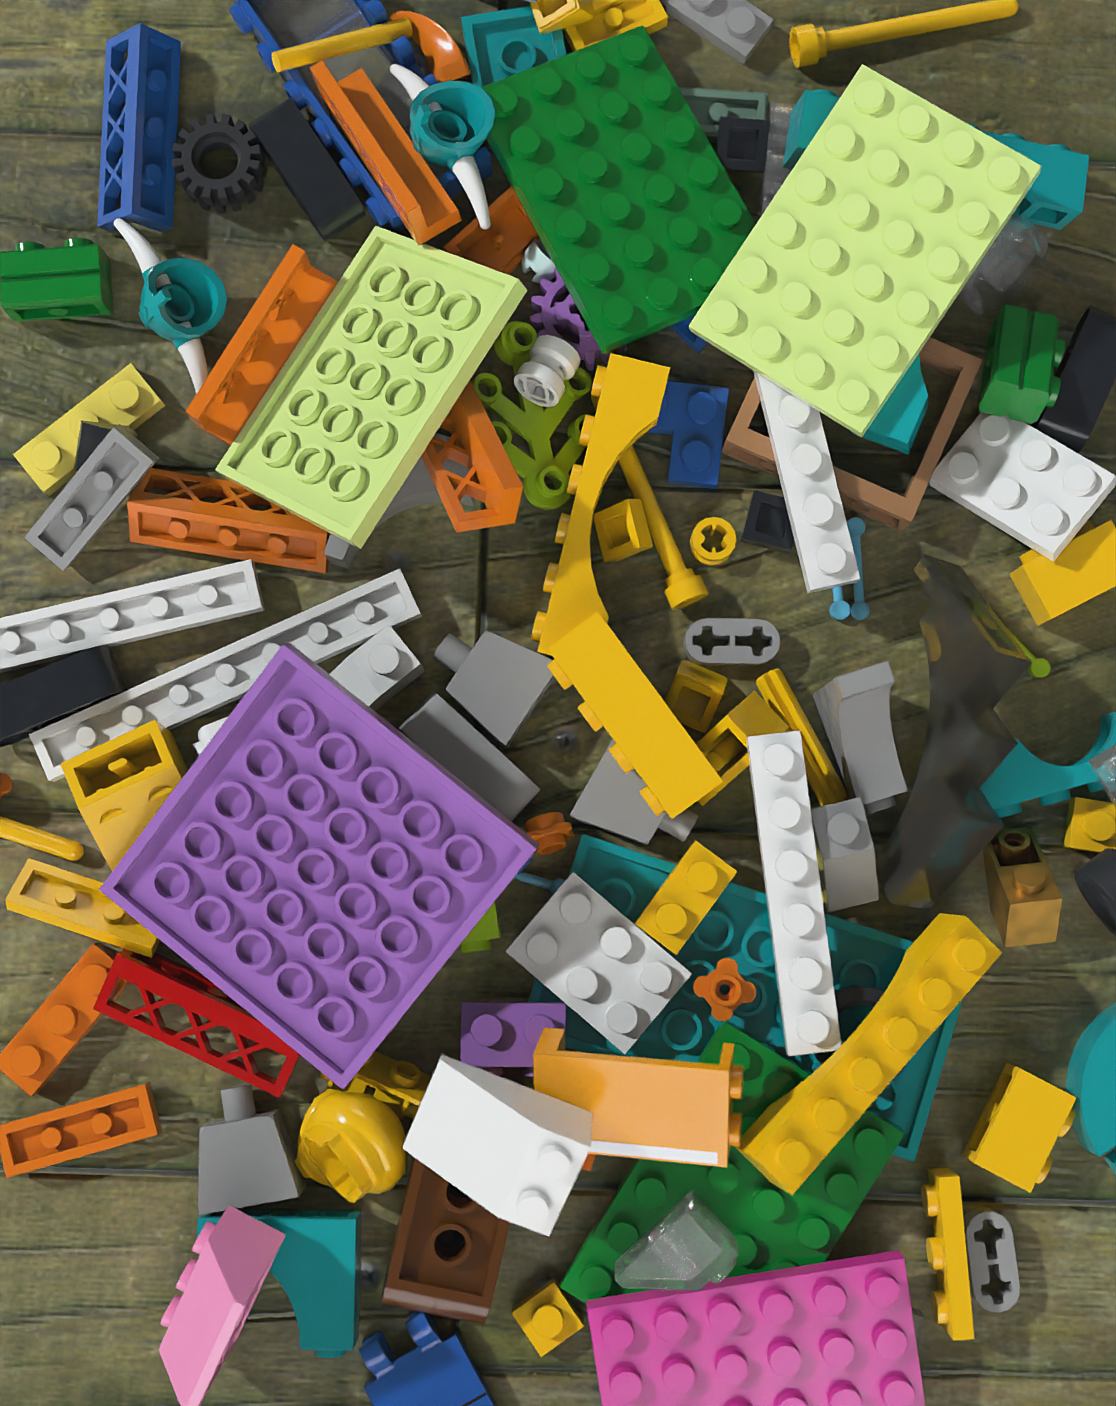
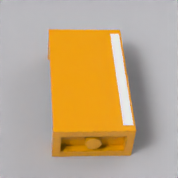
[533,1028,744,1167]

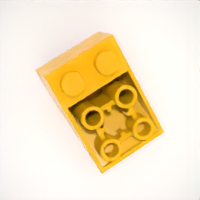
[60,719,188,871]

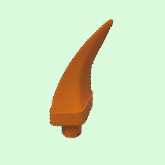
[391,11,471,83]

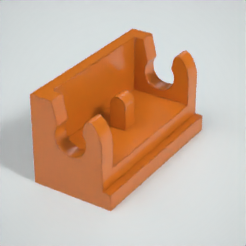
[444,186,541,275]

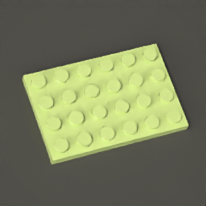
[689,64,1041,438]
[215,226,527,549]

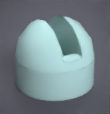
[522,239,555,283]

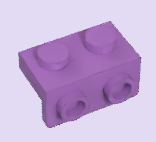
[460,1001,566,1076]

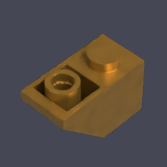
[981,827,1062,947]

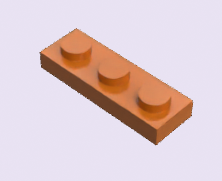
[0,942,130,1096]
[0,1082,162,1178]

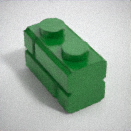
[0,238,114,322]
[978,304,1065,424]

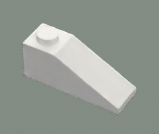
[329,624,425,711]

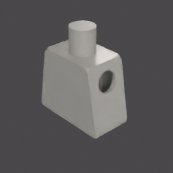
[433,631,555,749]
[570,739,698,845]
[198,1083,306,1215]

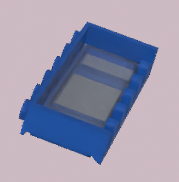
[228,0,492,235]

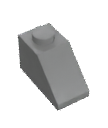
[811,797,879,912]

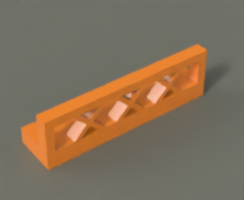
[310,61,462,246]
[185,244,338,447]
[421,380,523,533]
[127,468,330,574]

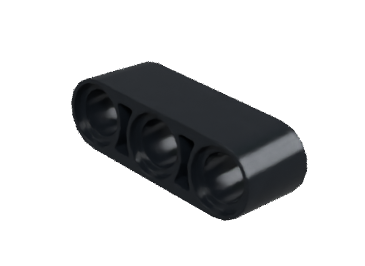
[248,98,366,242]
[1032,305,1116,453]
[0,645,127,748]

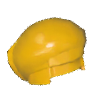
[294,1088,408,1203]

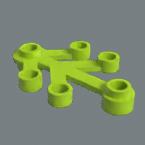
[471,321,592,510]

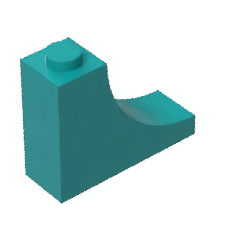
[197,1208,362,1358]

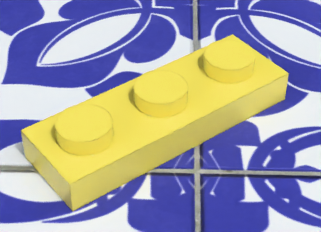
[13,363,165,496]

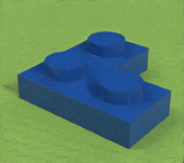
[648,381,729,489]

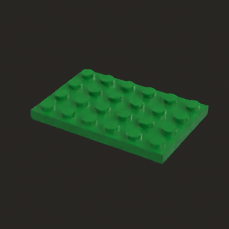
[481,25,756,354]
[560,1020,905,1304]

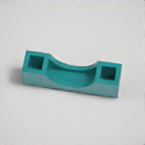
[957,711,1116,820]

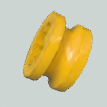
[689,517,736,566]

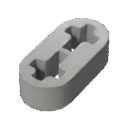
[683,618,780,667]
[963,1206,1020,1313]

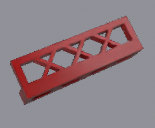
[93,948,301,1098]

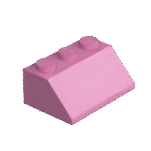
[159,1205,286,1406]

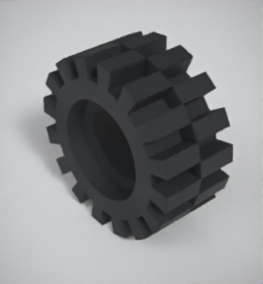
[172,113,267,214]

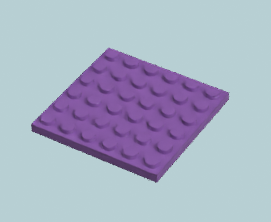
[99,642,540,1089]

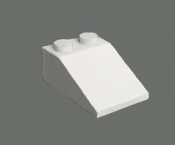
[403,1054,593,1236]

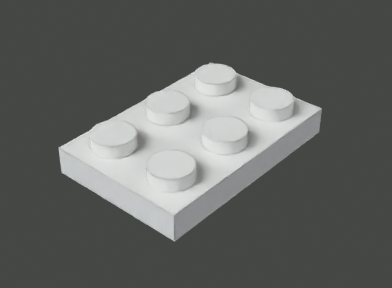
[929,412,1116,562]
[506,872,692,1054]

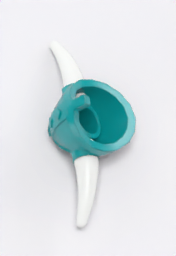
[390,64,495,230]
[114,218,227,394]

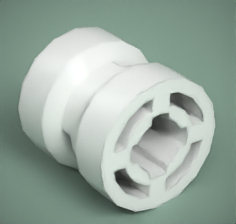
[514,335,580,407]

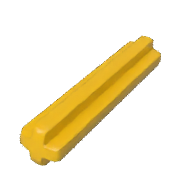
[756,668,847,806]

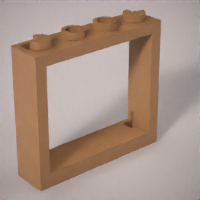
[721,337,982,532]

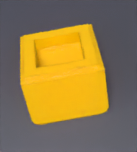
[530,0,596,34]
[664,660,728,733]

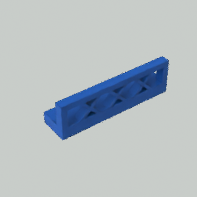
[97,23,181,232]

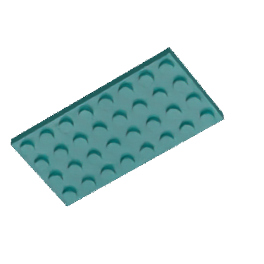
[528,834,963,1162]

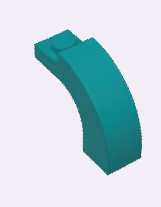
[1066,1002,1116,1175]

